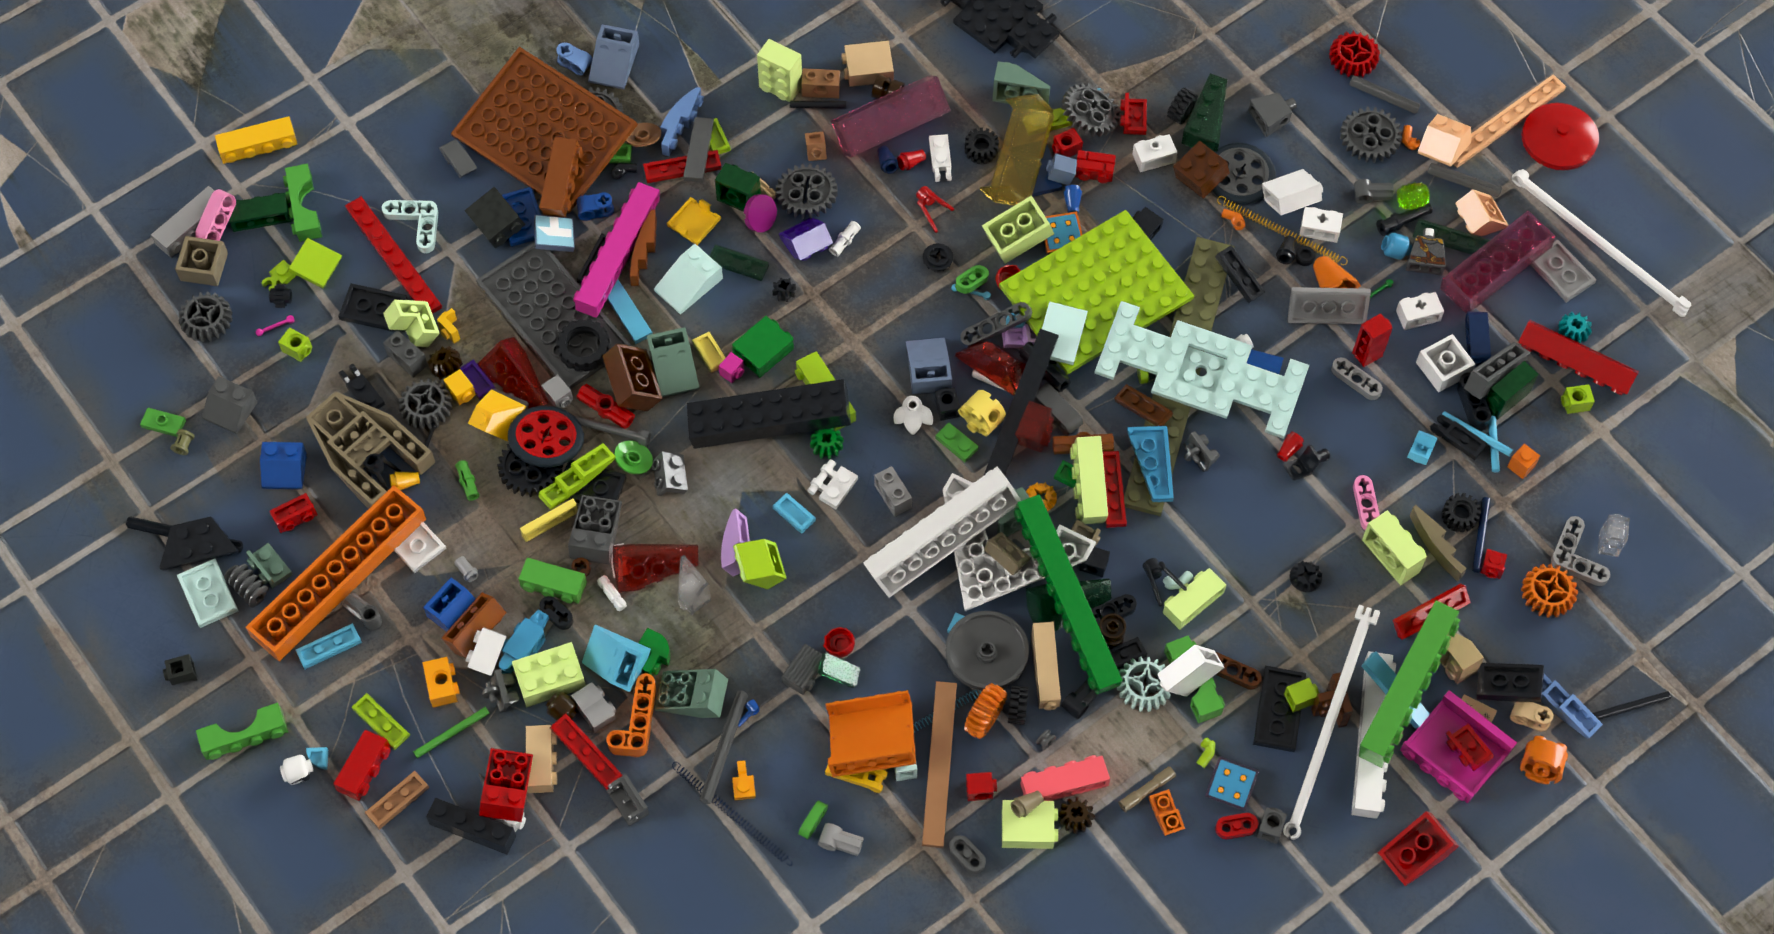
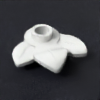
[893,396,933,435]

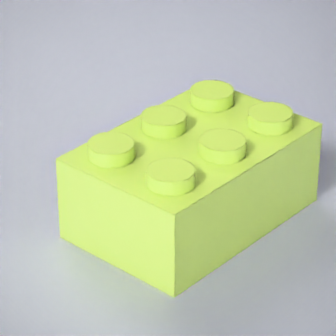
[757,39,802,102]
[982,195,1054,264]
[1362,510,1427,586]
[512,642,586,707]

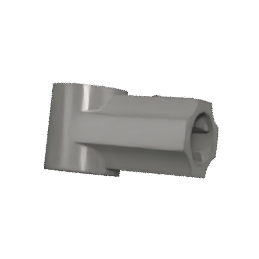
[818,823,864,856]

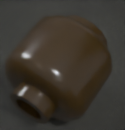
[546,692,577,721]

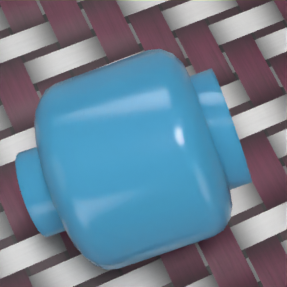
[1381,232,1412,260]

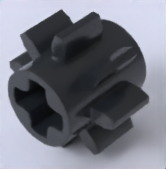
[772,278,796,302]
[269,284,292,308]

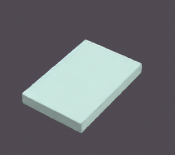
[1042,302,1088,365]
[177,558,239,628]

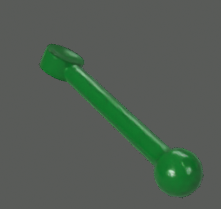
[1370,279,1393,298]

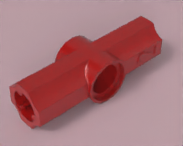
[576,383,635,429]

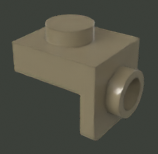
[1070,519,1101,547]

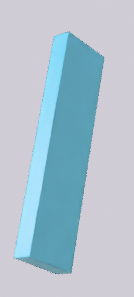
[607,279,652,344]
[1362,651,1430,729]

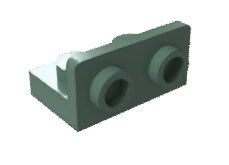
[246,543,293,589]

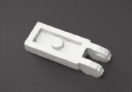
[929,134,952,182]

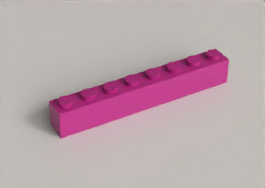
[573,182,660,318]

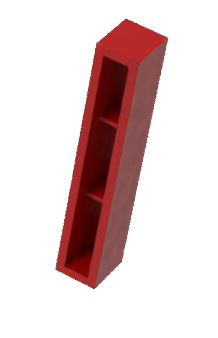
[1518,320,1639,395]

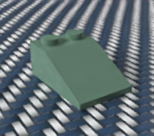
[992,61,1050,111]

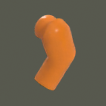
[1221,208,1245,230]

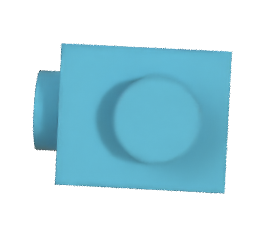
[1407,431,1437,465]

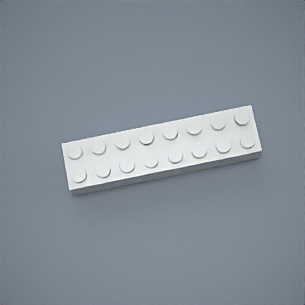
[863,466,1021,598]

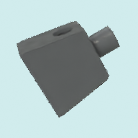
[1248,93,1297,137]

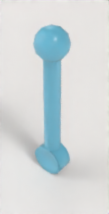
[951,284,991,300]

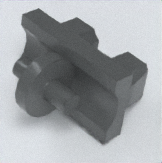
[1183,431,1220,472]
[482,669,519,713]

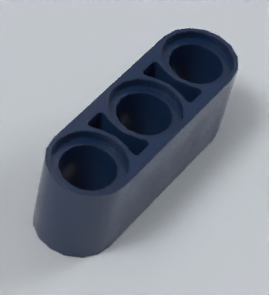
[1465,311,1491,364]

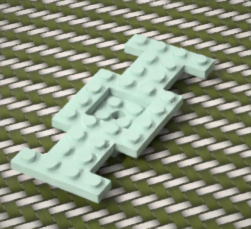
[1095,301,1309,439]

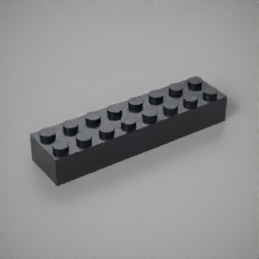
[687,379,851,449]

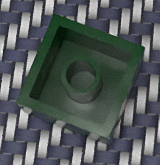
[715,162,761,212]

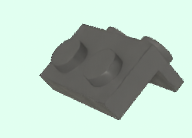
[652,452,688,496]

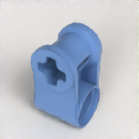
[557,43,593,76]

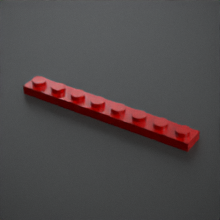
[345,196,442,314]

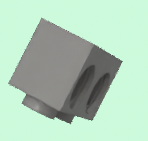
[874,466,912,517]

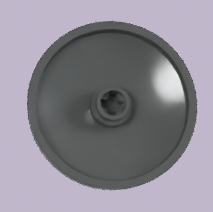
[945,611,1029,691]

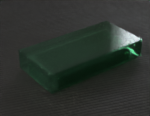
[818,653,861,688]

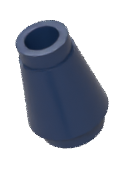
[877,146,898,174]

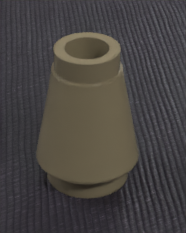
[1011,791,1044,818]

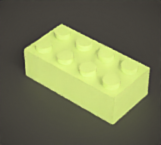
[1070,436,1108,524]

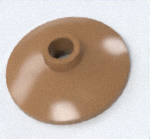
[625,123,661,147]

